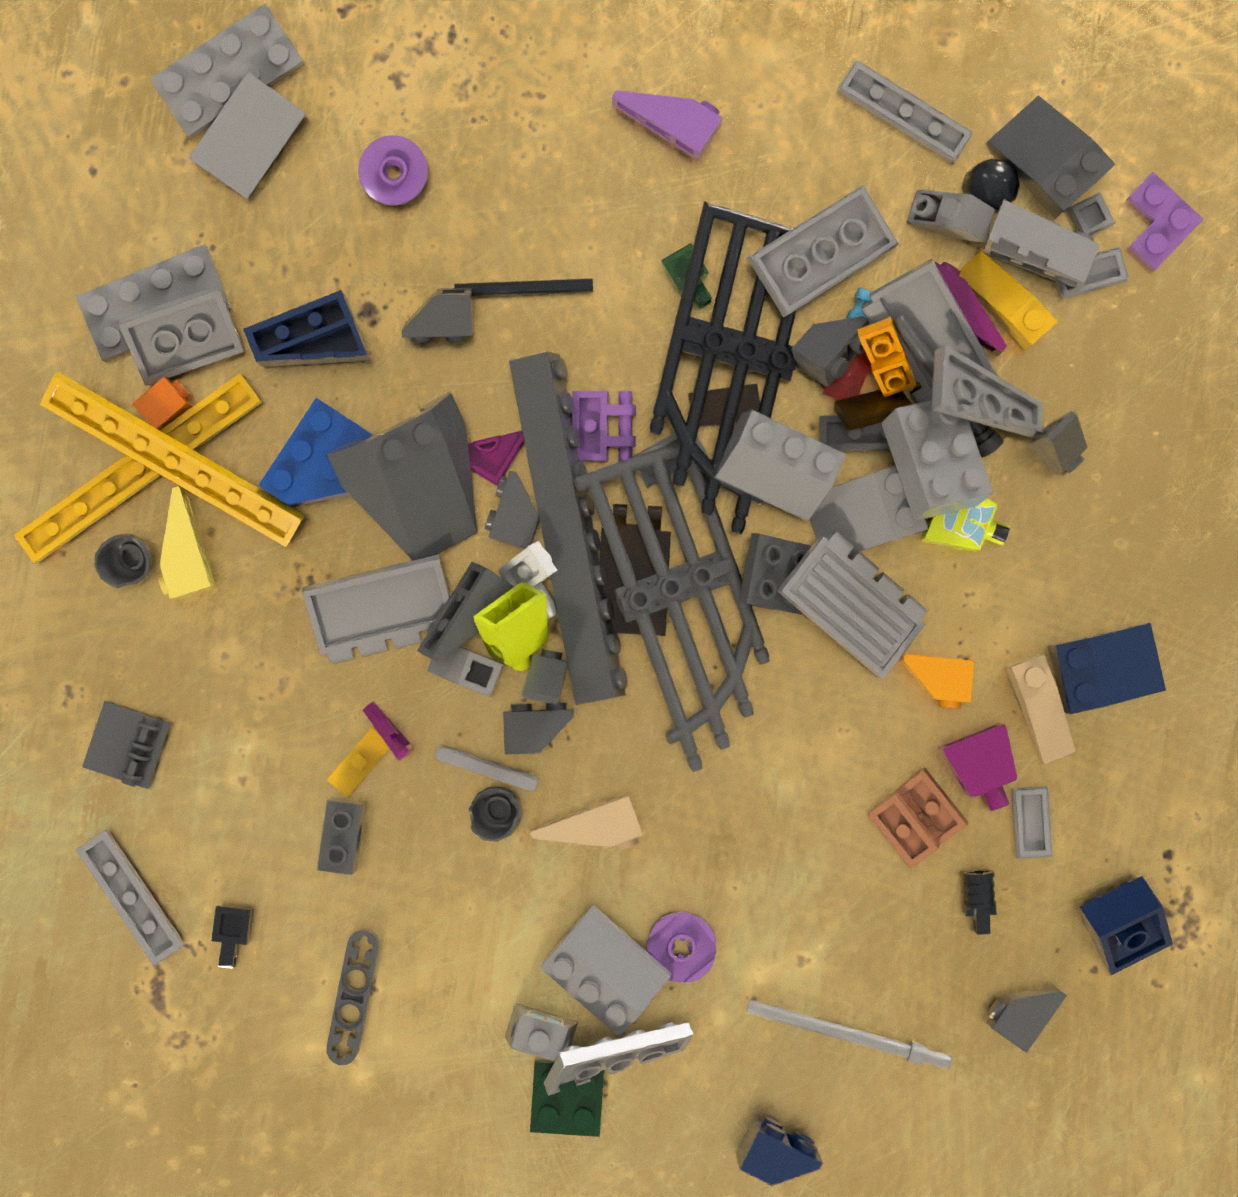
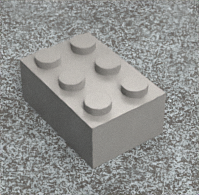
[881,401,993,521]

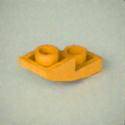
[857,317,917,397]

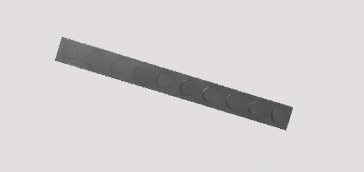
[509,351,627,705]

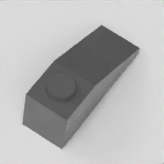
[1027,411,1088,475]
[417,562,515,662]
[521,649,568,704]

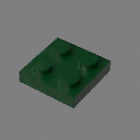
[530,1060,604,1137]

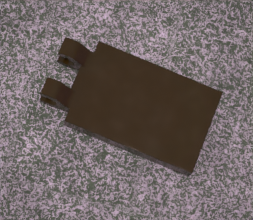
[600,504,671,636]

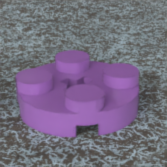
[647,911,716,983]

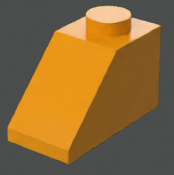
[900,654,975,709]

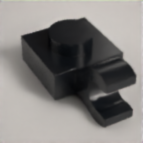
[211,905,253,969]

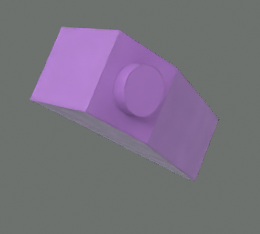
[612,90,722,160]

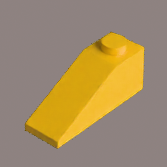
[959,251,1058,351]

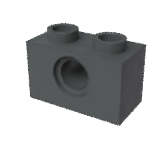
[317,798,367,875]

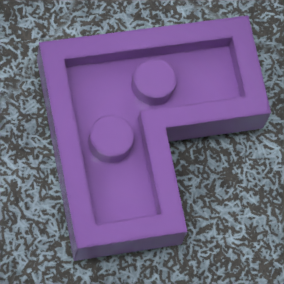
[1126,172,1203,271]

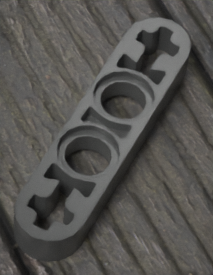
[327,929,380,1065]

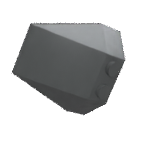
[326,392,478,561]

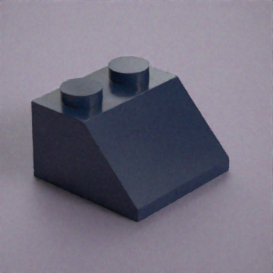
[1080,876,1173,975]

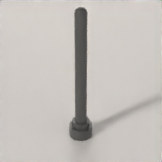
[893,315,1004,457]

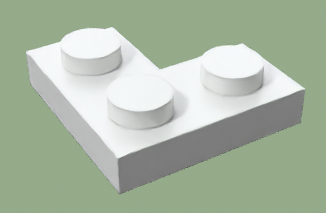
[498,541,558,621]

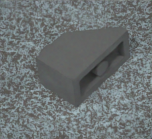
[986,986,1067,1053]

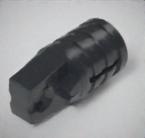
[963,869,997,935]

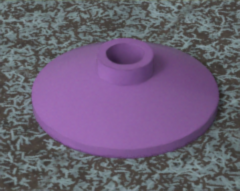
[358,136,428,205]

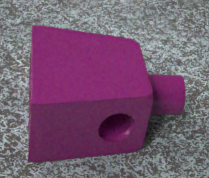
[938,723,1017,811]

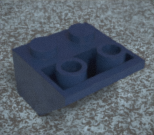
[736,1116,823,1186]

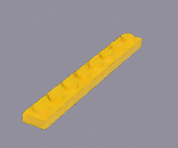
[40,372,305,547]
[13,373,262,564]

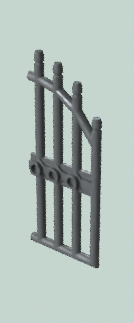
[574,441,770,772]

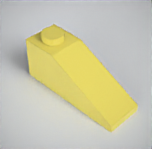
[158,486,216,600]

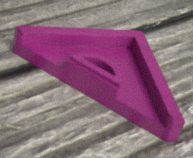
[468,431,525,487]
[362,702,414,761]

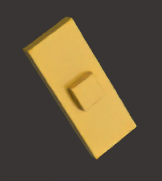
[327,727,389,798]

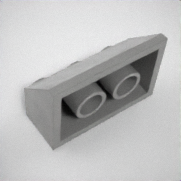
[714,410,846,521]
[540,905,672,1037]

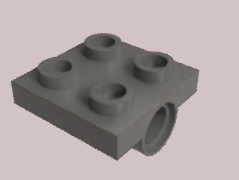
[739,533,811,615]

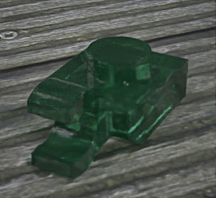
[661,243,712,309]

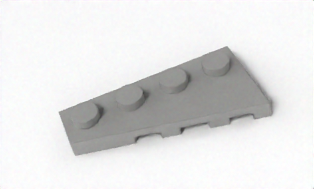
[932,345,1043,438]
[544,1022,693,1096]

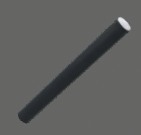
[454,278,593,297]

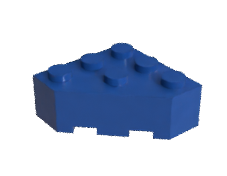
[258,398,374,507]

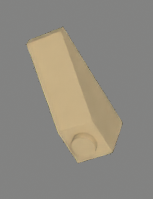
[1005,655,1076,764]
[530,793,643,850]

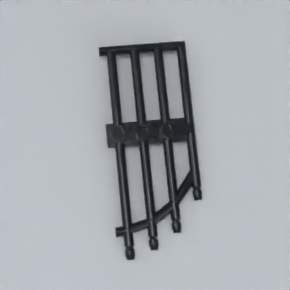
[650,201,797,535]

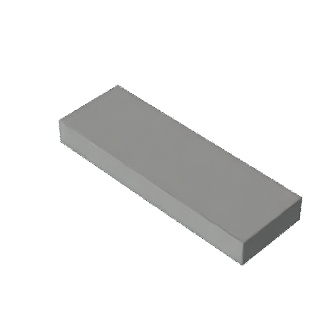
[434,745,539,792]

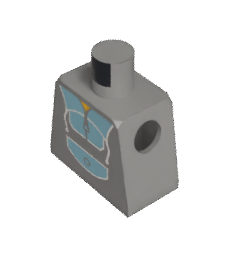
[505,1003,578,1062]

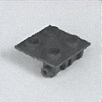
[82,701,171,789]

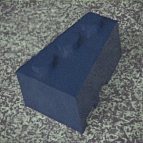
[243,290,372,367]

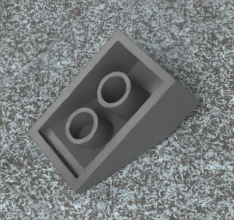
[986,95,1115,219]

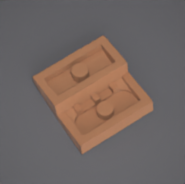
[868,768,968,869]

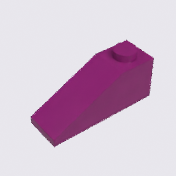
[935,261,1007,356]

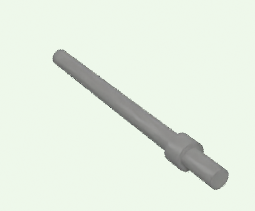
[746,999,952,1070]

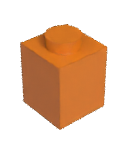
[132,377,193,430]

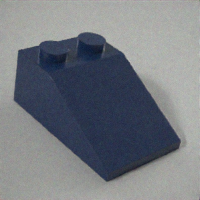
[1048,623,1166,714]

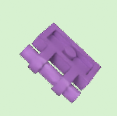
[572,391,636,461]

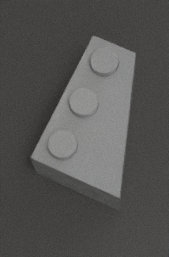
[983,200,1100,289]

